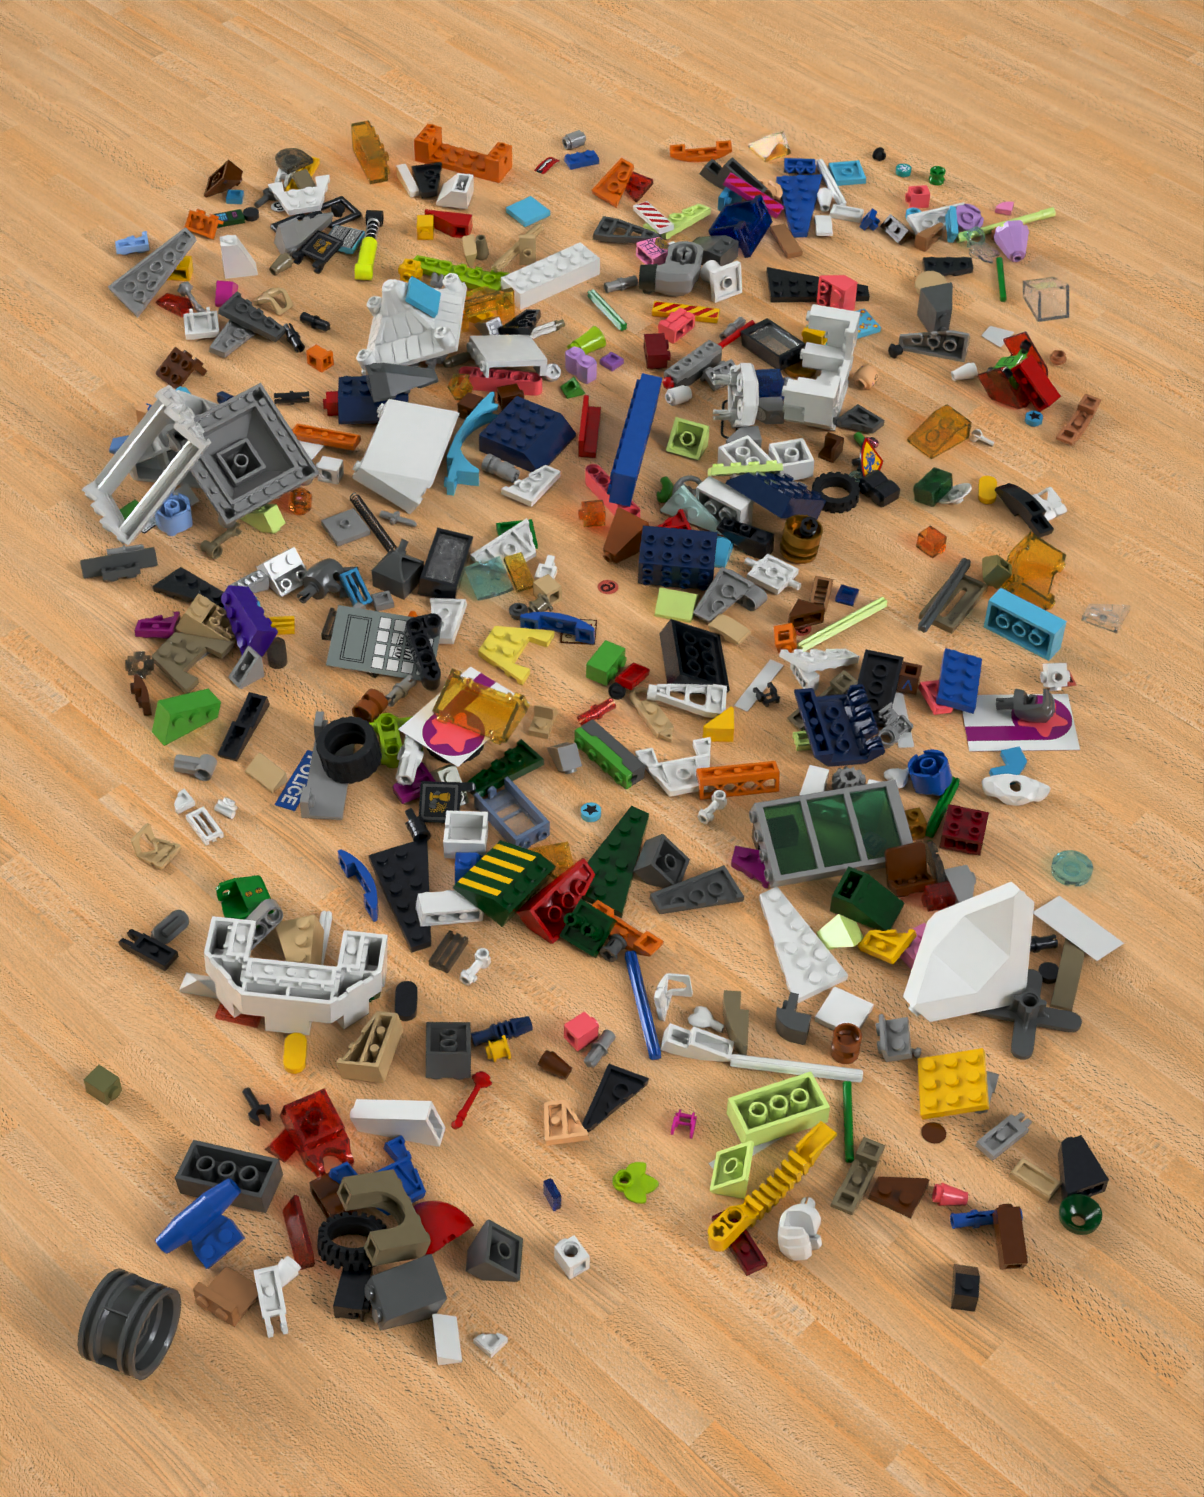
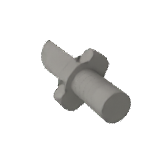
[379,510,417,527]

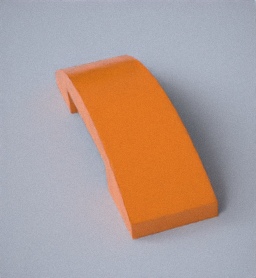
[670,140,732,162]
[592,900,664,957]

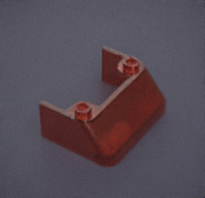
[977,331,1049,409]

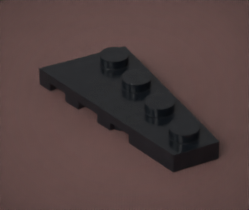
[153,567,224,608]

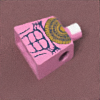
[636,237,675,265]

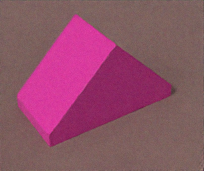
[215,280,238,307]

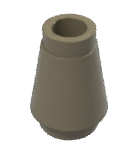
[475,235,489,260]
[269,253,293,276]

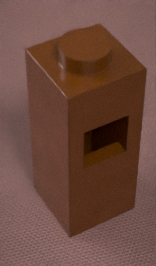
[992,1204,1028,1270]

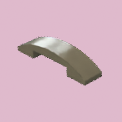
[787,670,858,731]
[1050,938,1085,1012]
[830,1137,885,1215]

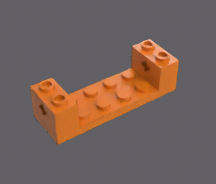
[414,124,512,183]

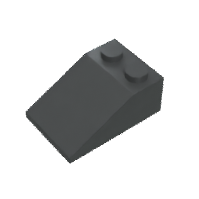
[693,235,739,266]
[426,1022,471,1080]

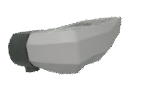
[639,241,704,297]

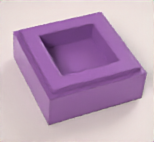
[600,352,624,371]

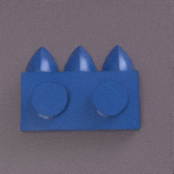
[564,150,599,170]
[784,158,816,175]

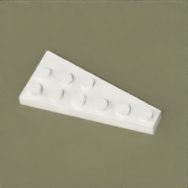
[759,886,848,1003]

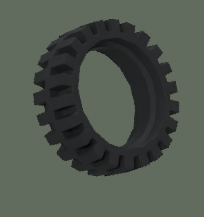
[317,1212,387,1271]

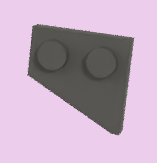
[835,404,884,434]

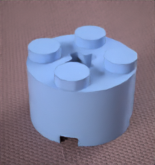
[155,493,193,536]

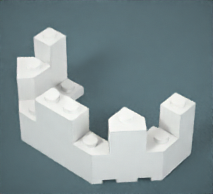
[782,304,860,431]
[204,916,388,1035]

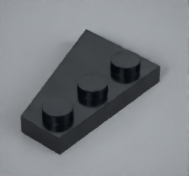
[411,162,442,198]
[922,257,973,277]

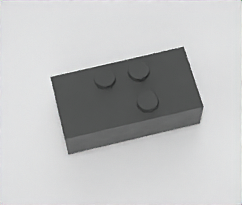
[175,1140,283,1213]

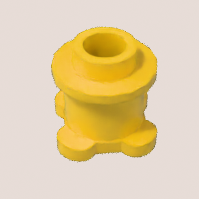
[485,1035,511,1062]

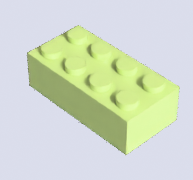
[727,1071,830,1146]

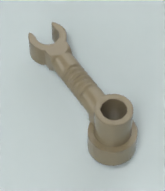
[200,522,242,559]

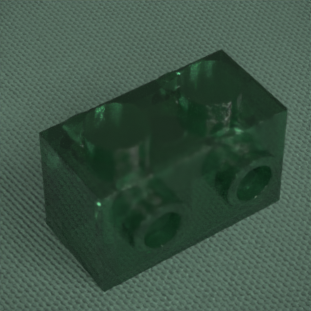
[913,467,953,507]

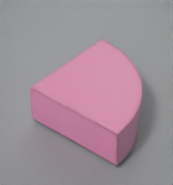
[995,202,1014,216]

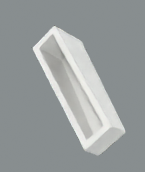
[396,164,420,198]

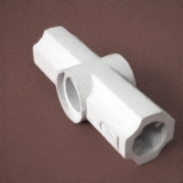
[395,735,424,785]

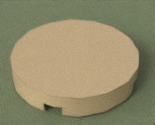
[915,271,947,295]

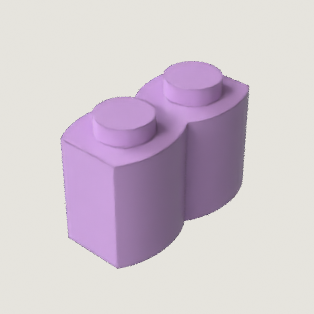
[565,346,597,384]

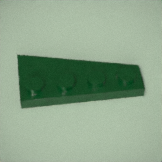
[467,739,544,797]

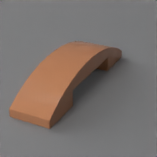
[1056,394,1101,445]

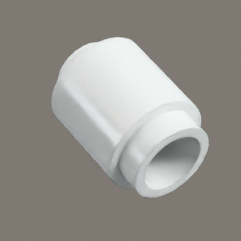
[665,385,692,406]

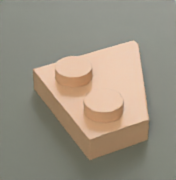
[544,1099,590,1146]

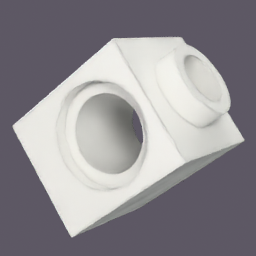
[316,456,344,485]
[554,1235,590,1280]

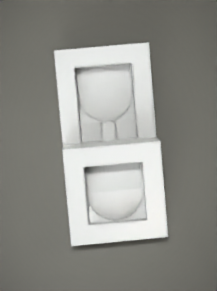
[814,215,833,236]

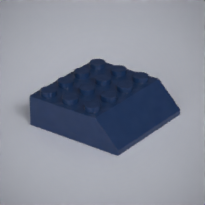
[479,396,576,472]
[725,471,826,520]

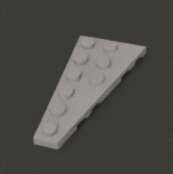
[108,227,197,318]

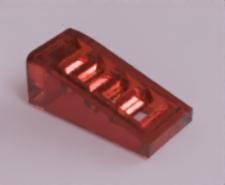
[156,293,193,317]

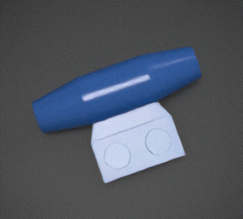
[155,1178,245,1269]

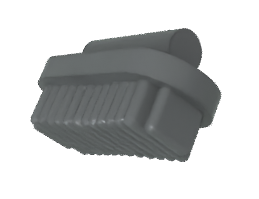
[151,910,189,944]

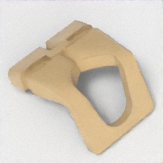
[253,288,293,316]
[131,823,181,870]

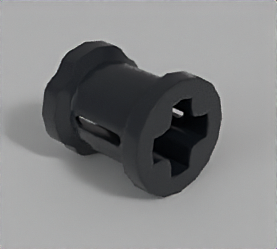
[799,517,818,538]

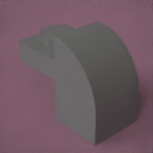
[775,992,811,1045]

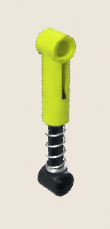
[354,210,384,281]

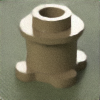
[528,593,553,613]

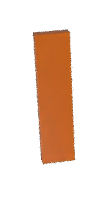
[292,423,361,451]

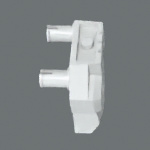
[712,363,759,428]

